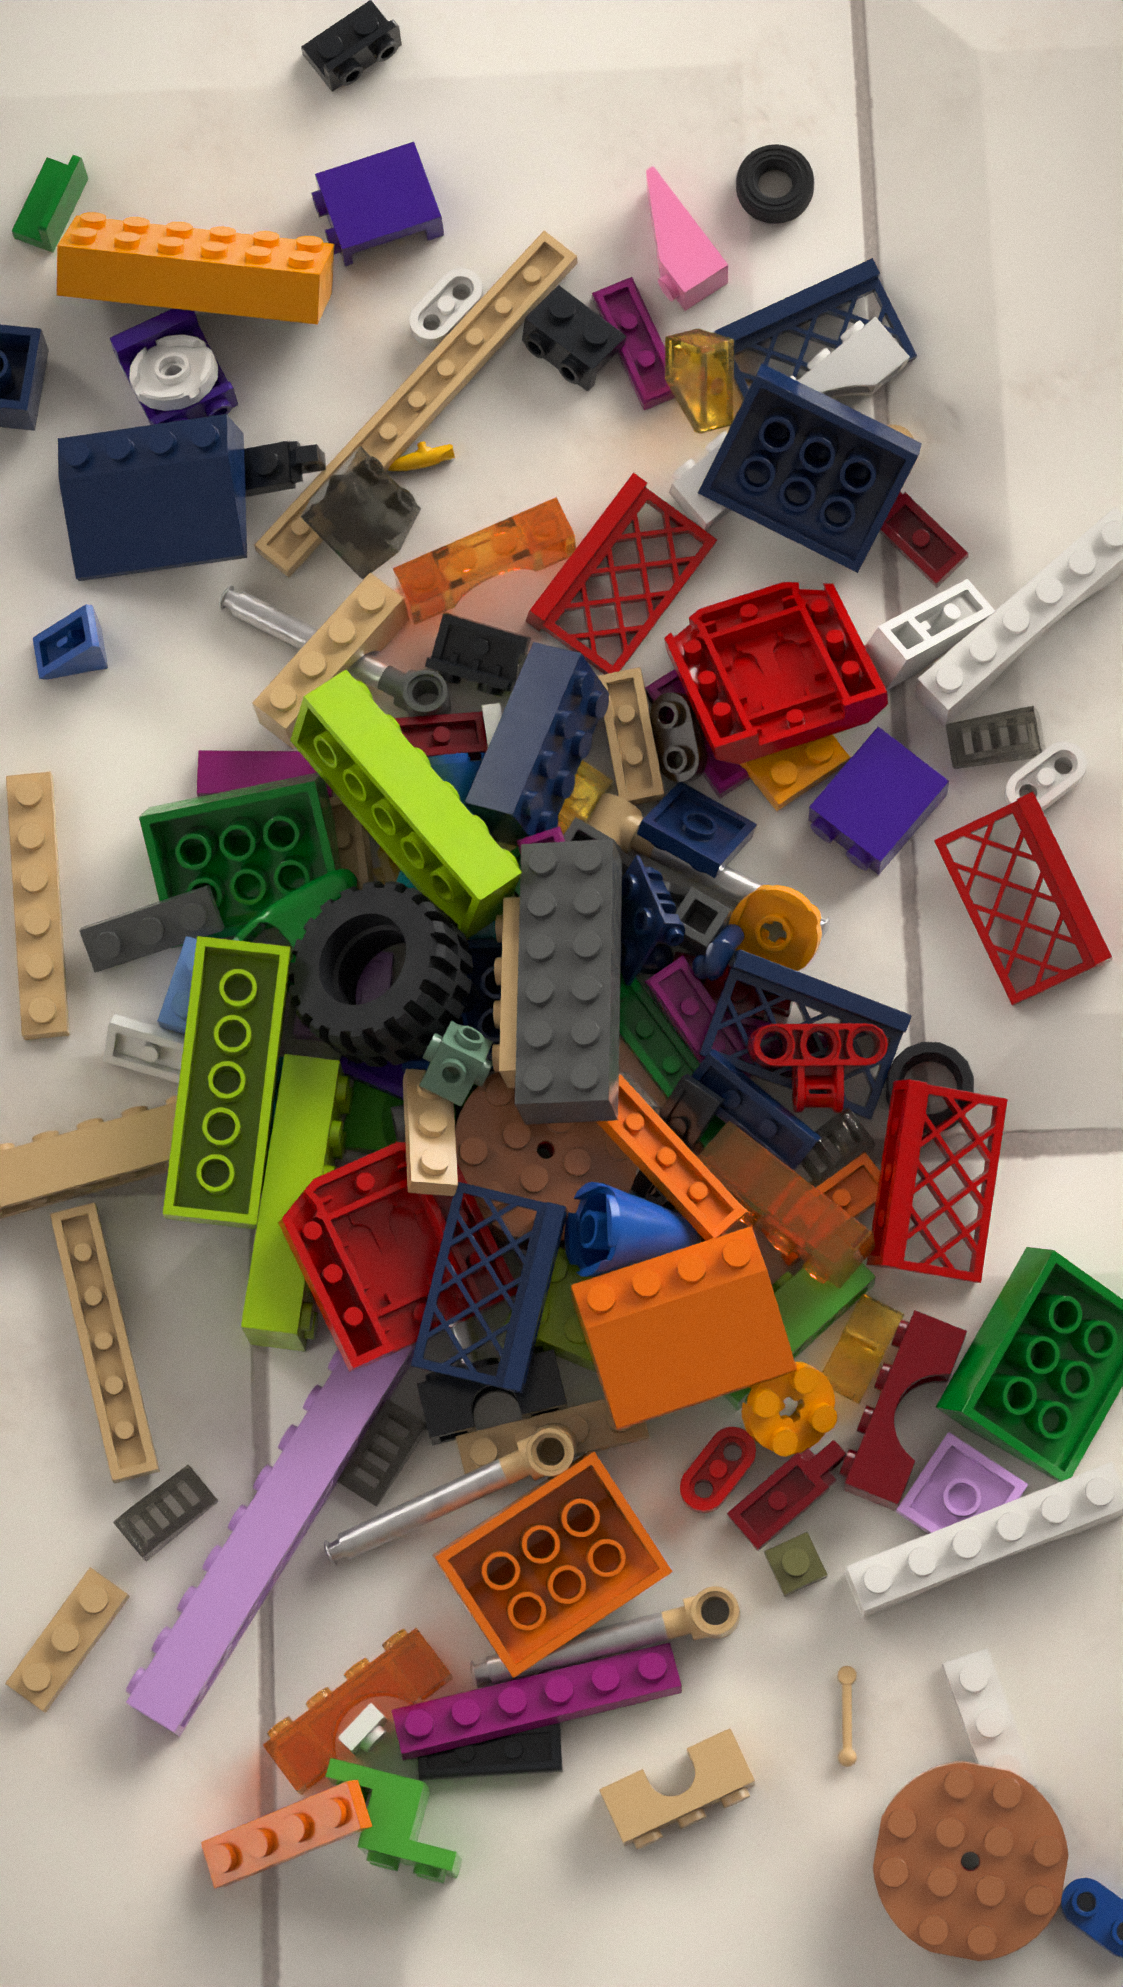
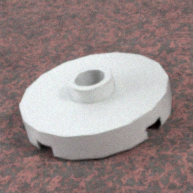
[129,334,218,411]

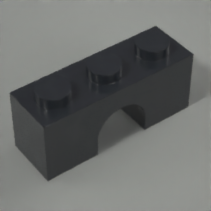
[417,1346,568,1446]

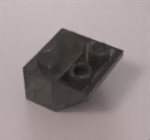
[301,446,421,580]

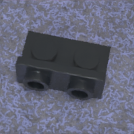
[301,0,402,92]

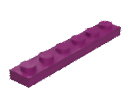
[391,1642,682,1761]

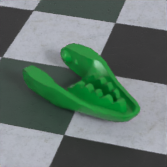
[233,869,358,992]

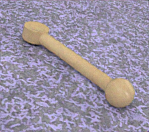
[837,1666,857,1767]

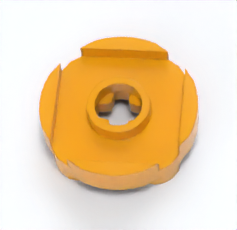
[729,885,822,971]
[741,1362,837,1457]

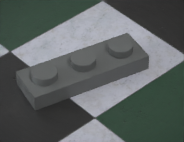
[79,885,225,973]

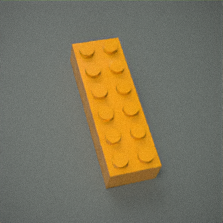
[57,212,334,325]

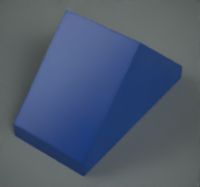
[33,604,108,680]

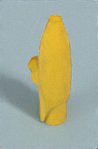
[388,441,455,472]

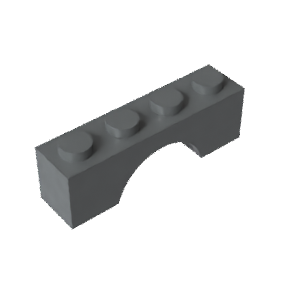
[563,817,731,956]

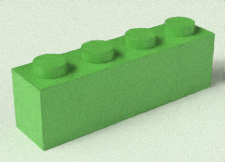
[724,1236,876,1411]

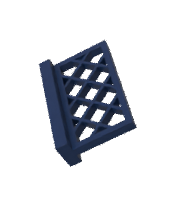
[711,258,917,400]
[698,949,912,1120]
[411,1182,568,1394]

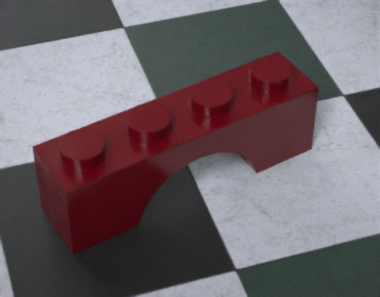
[839,1310,967,1512]

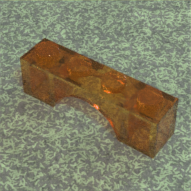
[393,497,576,625]
[263,1628,453,1795]

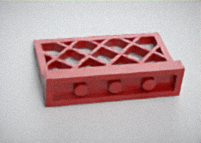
[525,472,718,675]
[934,792,1112,1006]
[866,1079,1008,1283]

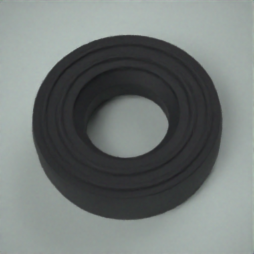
[736,144,814,224]

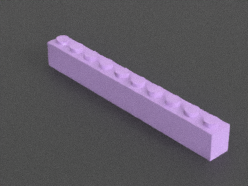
[126,1344,416,1737]

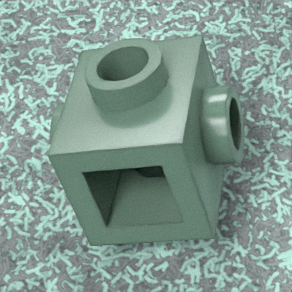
[419,1021,493,1106]

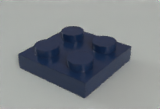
[637,782,758,879]

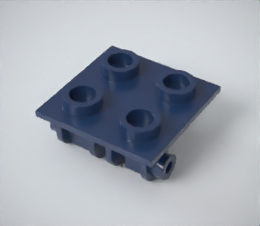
[620,855,685,986]

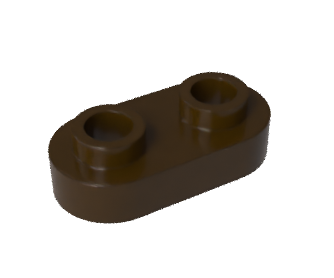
[650,692,707,782]

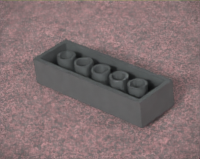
[515,839,622,1125]

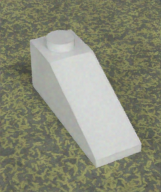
[865,579,995,690]

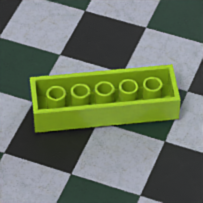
[290,670,522,939]
[163,936,292,1229]
[241,1054,354,1352]

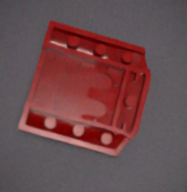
[664,582,888,765]
[278,1142,518,1372]

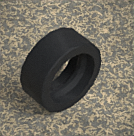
[886,1042,974,1133]

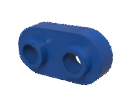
[1060,1878,1123,1958]

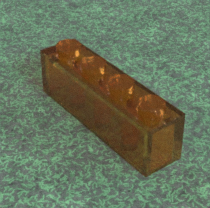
[697,1121,876,1289]

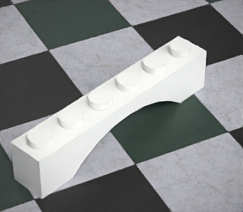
[669,317,910,531]
[915,506,1123,728]
[845,1462,1123,1618]

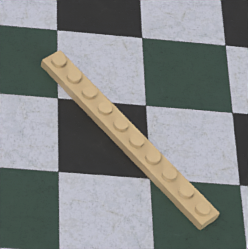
[254,231,578,578]

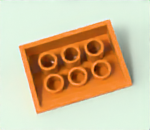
[571,1226,797,1431]
[432,1451,673,1678]

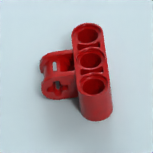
[748,1023,888,1113]

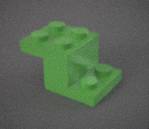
[325,1758,462,1884]

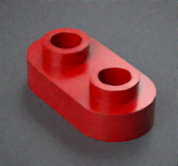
[680,1427,756,1514]

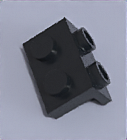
[522,285,626,391]
[425,612,531,697]

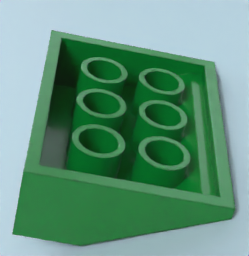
[139,773,341,948]
[935,1247,1123,1482]

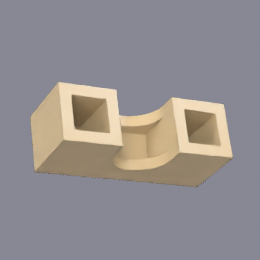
[599,1728,755,1850]

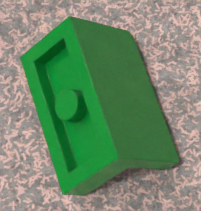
[12,155,88,253]

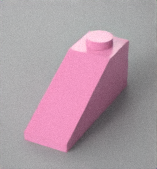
[646,166,728,311]

